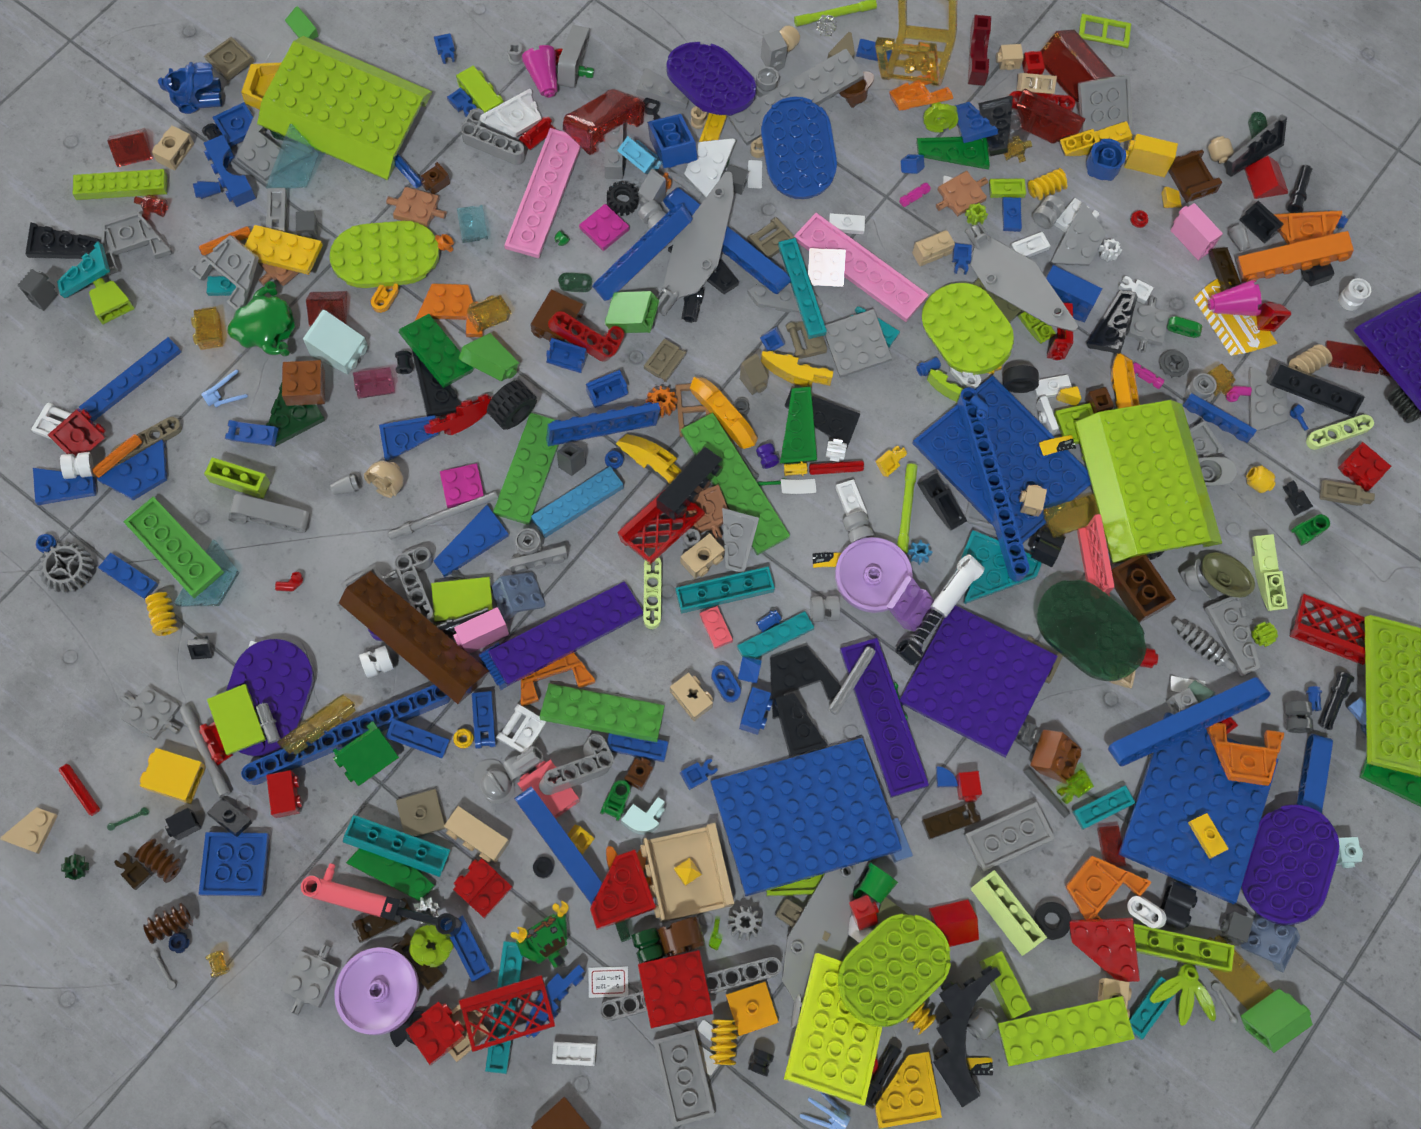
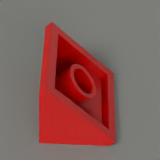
[1244,156,1288,199]
[929,900,979,947]

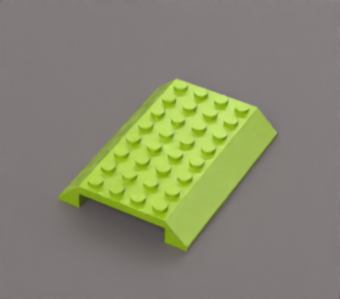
[257,36,432,180]
[1075,400,1222,564]

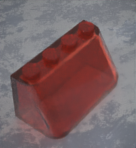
[1041,29,1115,102]

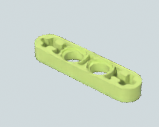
[1306,414,1374,450]
[643,555,662,629]

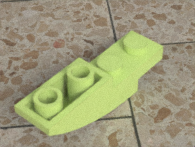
[1252,534,1288,611]

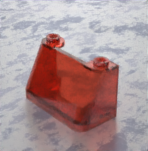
[563,89,645,155]

